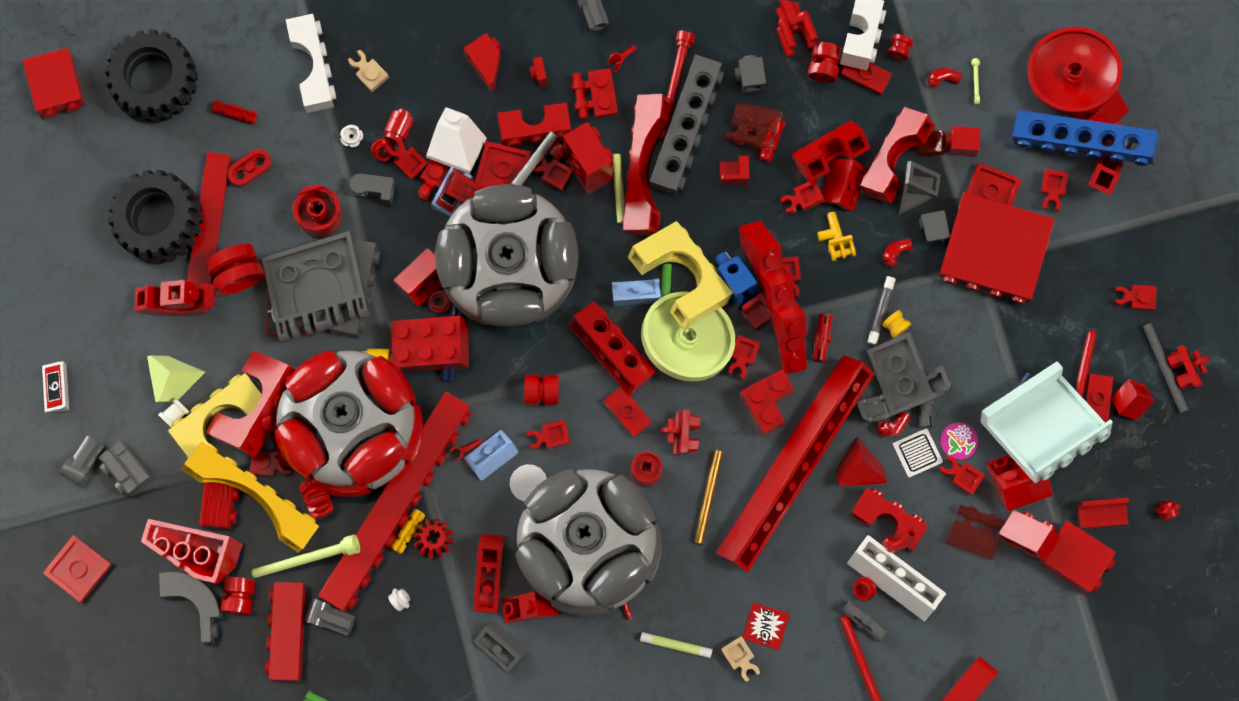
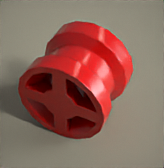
[887,34,914,61]

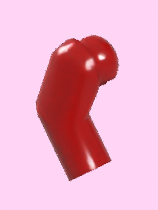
[882,528,917,553]

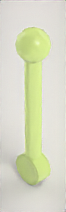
[971,58,980,105]

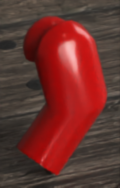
[928,67,962,87]
[883,239,913,266]
[877,412,911,437]

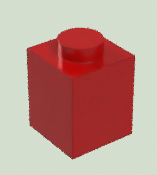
[945,126,981,157]

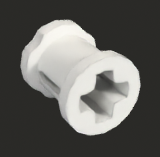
[158,398,190,428]

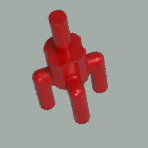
[776,0,819,57]

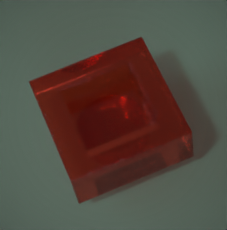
[918,130,946,157]

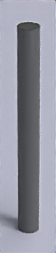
[1143,323,1189,413]

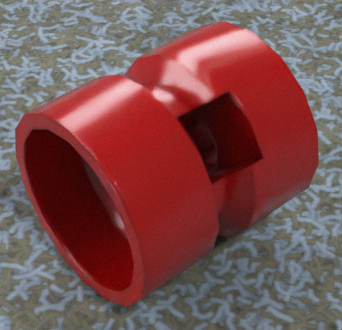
[807,42,843,83]
[524,374,559,406]
[631,452,662,487]
[220,577,256,615]

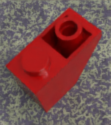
[502,592,558,623]

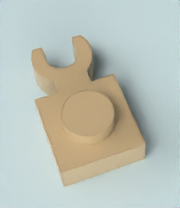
[348,50,389,92]
[721,636,760,682]

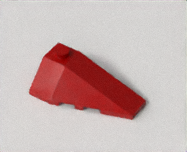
[141,519,243,584]

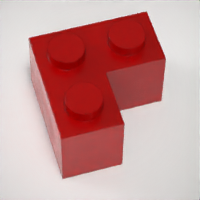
[740,369,794,437]

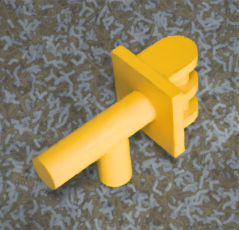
[817,212,856,261]

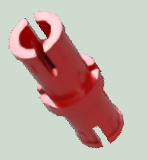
[811,313,834,363]

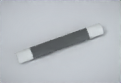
[867,276,896,346]

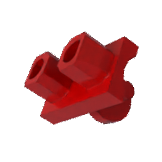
[1167,345,1211,389]
[661,409,700,456]

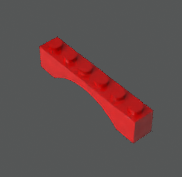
[622,94,672,236]

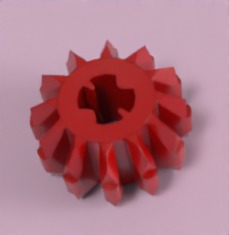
[299,480,334,519]
[413,518,454,559]

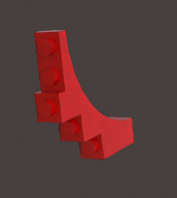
[739,221,807,375]

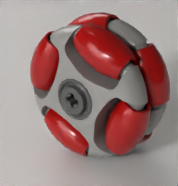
[275,350,423,497]

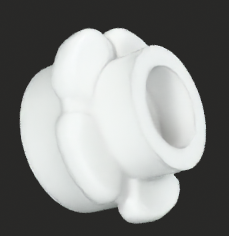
[340,125,363,147]
[388,588,410,611]

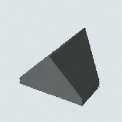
[899,161,941,214]

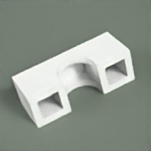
[840,0,886,70]

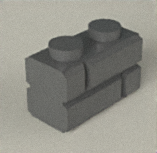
[99,440,154,497]

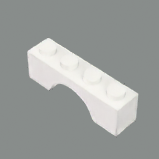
[286,14,337,113]

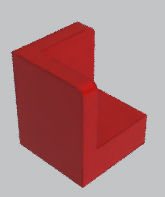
[720,156,749,185]
[741,293,772,330]
[1112,379,1154,420]

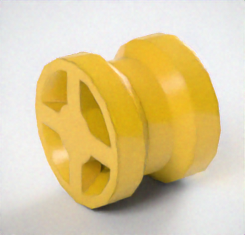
[882,310,912,339]

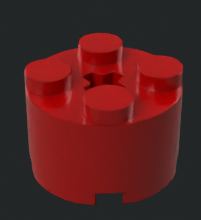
[293,185,343,237]

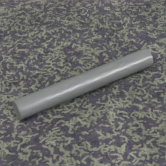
[511,131,558,185]

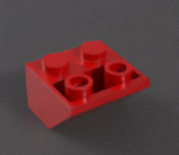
[987,455,1053,511]

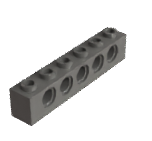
[649,54,724,196]

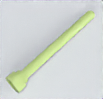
[251,534,360,578]

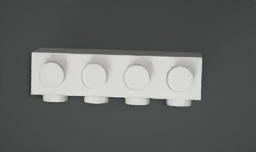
[847,535,946,622]

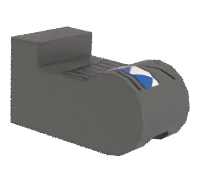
[350,174,395,206]

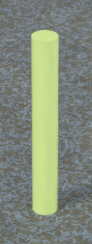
[612,154,625,224]

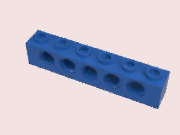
[1012,110,1159,166]

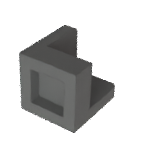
[919,210,950,243]

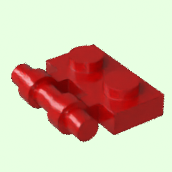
[571,68,618,120]

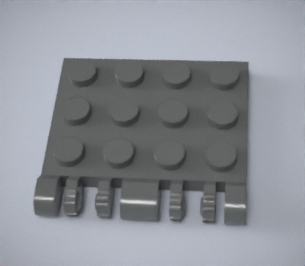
[262,231,372,343]

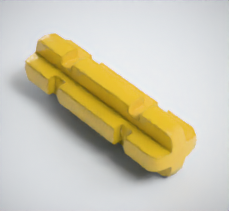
[391,509,425,554]

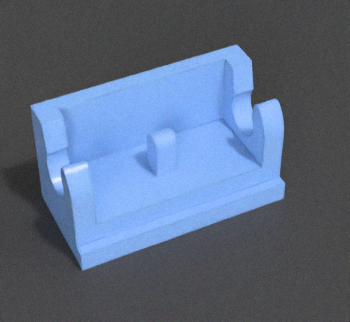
[612,279,661,306]

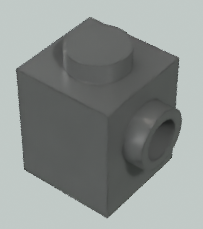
[735,55,766,93]

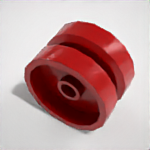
[205,243,265,296]

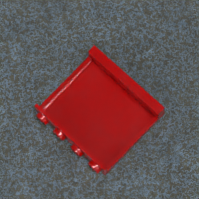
[938,192,1055,304]

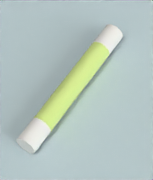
[640,632,712,658]

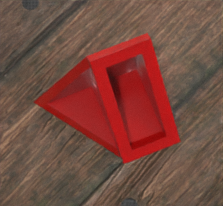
[836,437,887,486]

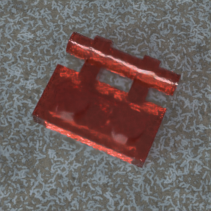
[726,102,783,149]
[946,505,1006,560]

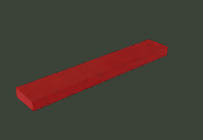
[187,152,231,286]

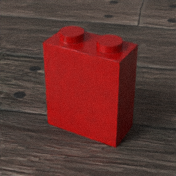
[23,47,86,119]
[1038,521,1116,595]

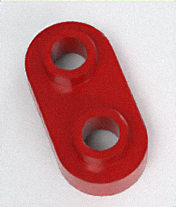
[228,149,272,187]

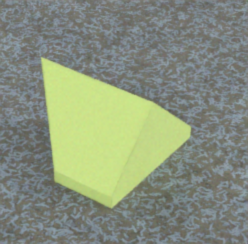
[147,356,205,403]

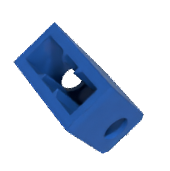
[715,252,758,311]

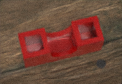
[498,102,571,148]
[792,120,871,183]
[850,488,928,554]

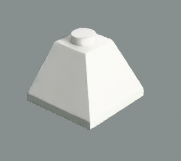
[426,107,487,174]

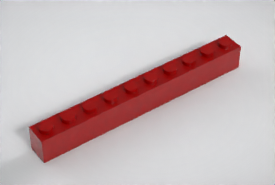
[716,355,875,573]
[318,391,472,613]

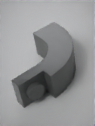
[159,572,223,645]

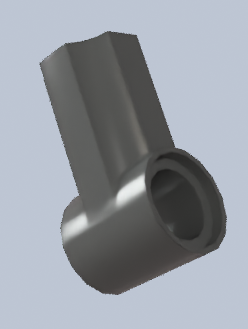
[577,0,609,31]
[60,436,106,487]
[303,598,356,636]

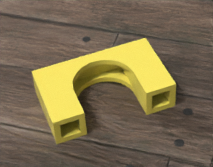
[628,221,733,330]
[168,373,277,458]

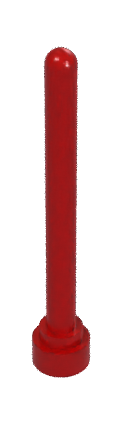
[660,31,695,139]
[1075,330,1097,398]
[840,616,882,701]

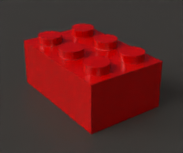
[563,122,614,194]
[391,316,469,373]

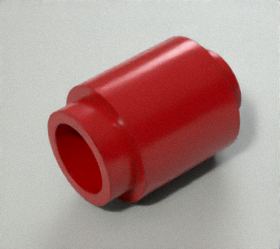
[384,109,414,145]

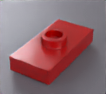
[840,63,892,96]
[1085,374,1113,423]
[603,387,652,438]

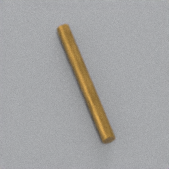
[693,450,723,545]

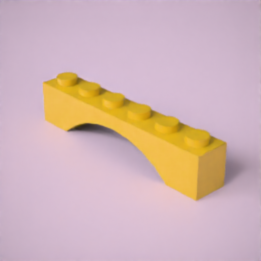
[181,441,319,553]

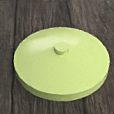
[641,292,735,381]

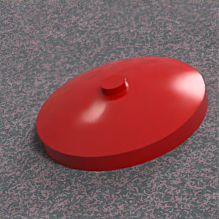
[1028,27,1122,115]

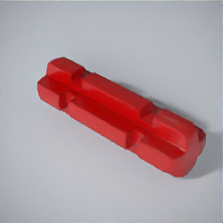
[212,100,258,125]
[759,118,785,162]

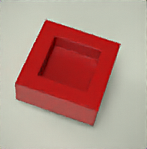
[530,57,547,87]

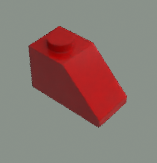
[464,33,501,91]

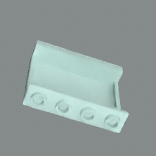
[980,362,1113,484]

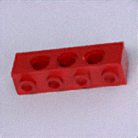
[568,302,656,396]

